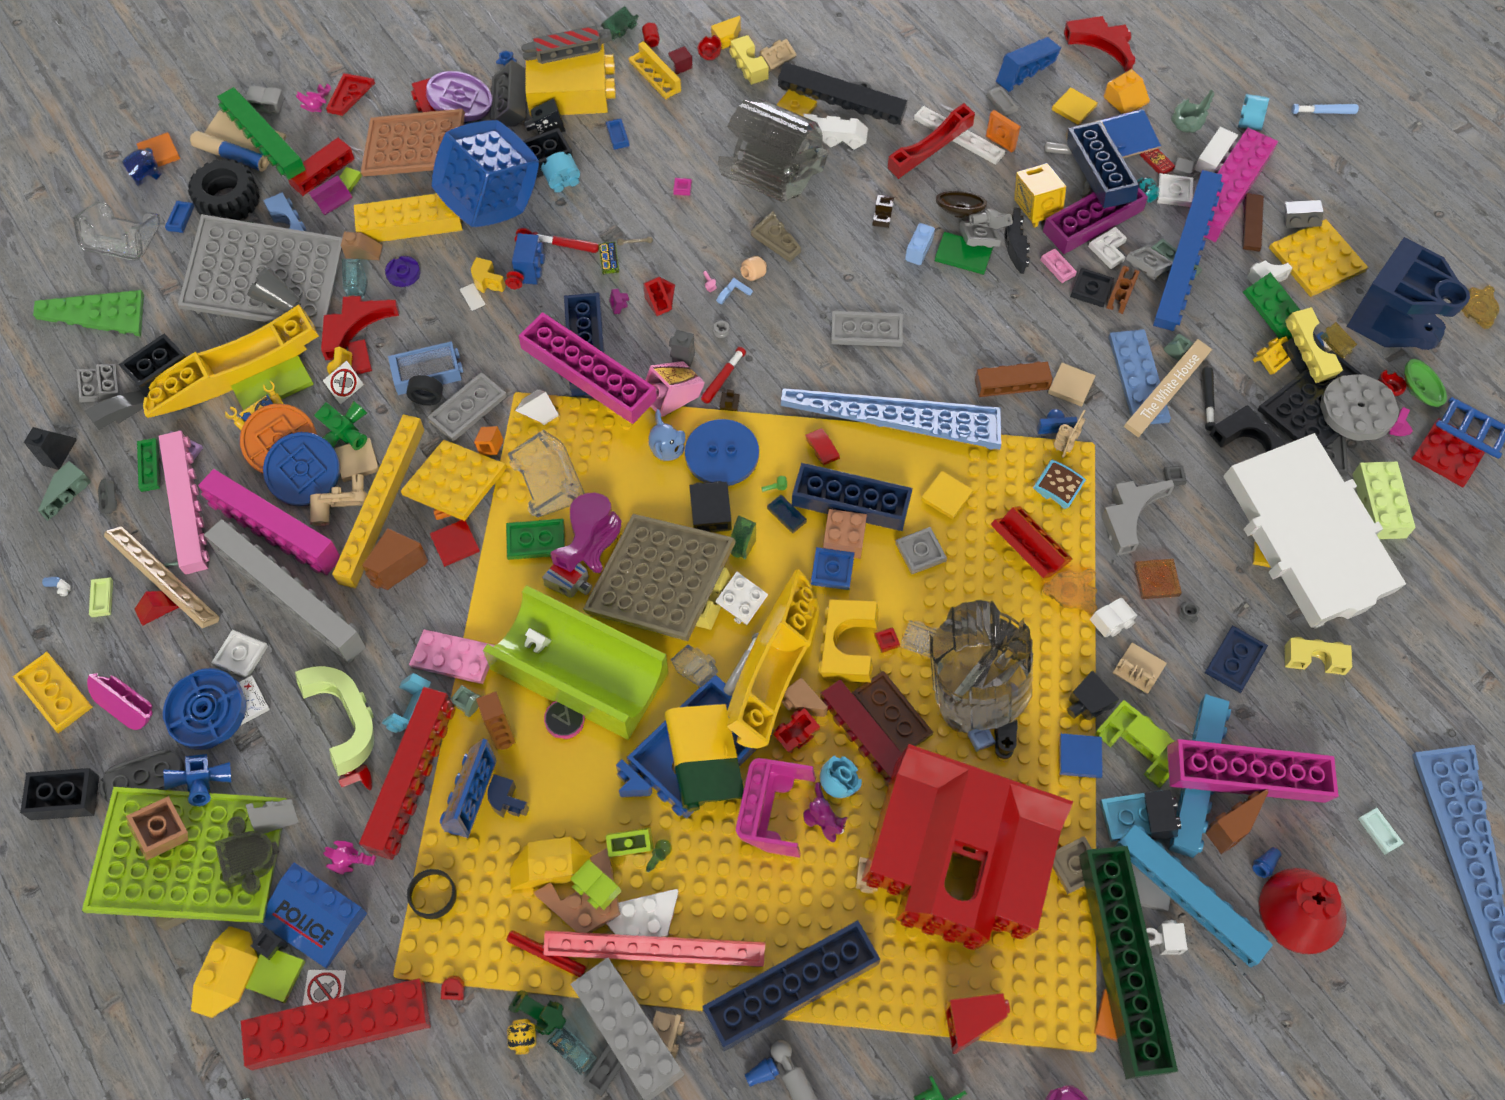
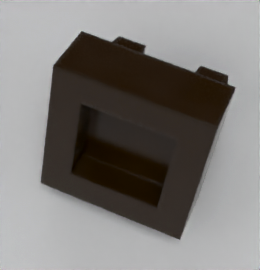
[719,389,740,411]

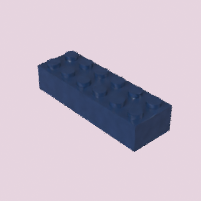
[1067,121,1139,208]
[564,292,605,396]
[792,463,913,531]

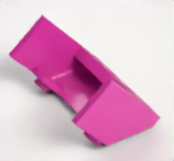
[736,758,816,858]

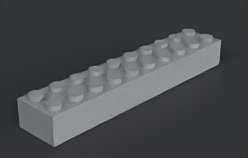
[204,519,366,664]

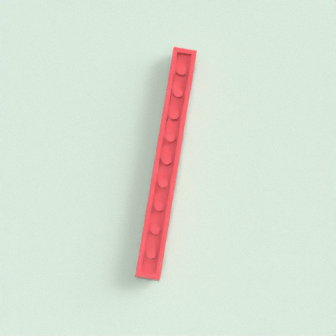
[543,931,765,967]

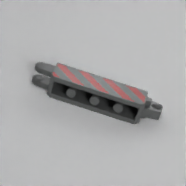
[521,25,612,64]

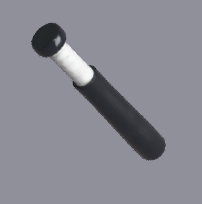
[1202,366,1216,431]

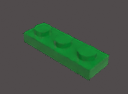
[137,438,160,492]

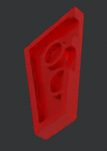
[326,73,375,116]

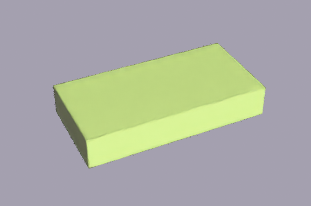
[89,577,113,617]

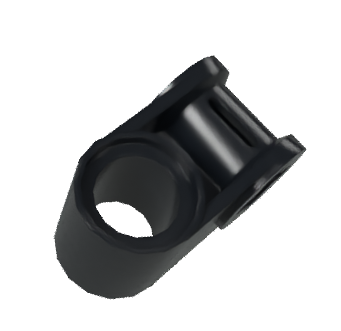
[994,718,1018,759]

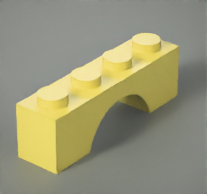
[1285,307,1343,383]

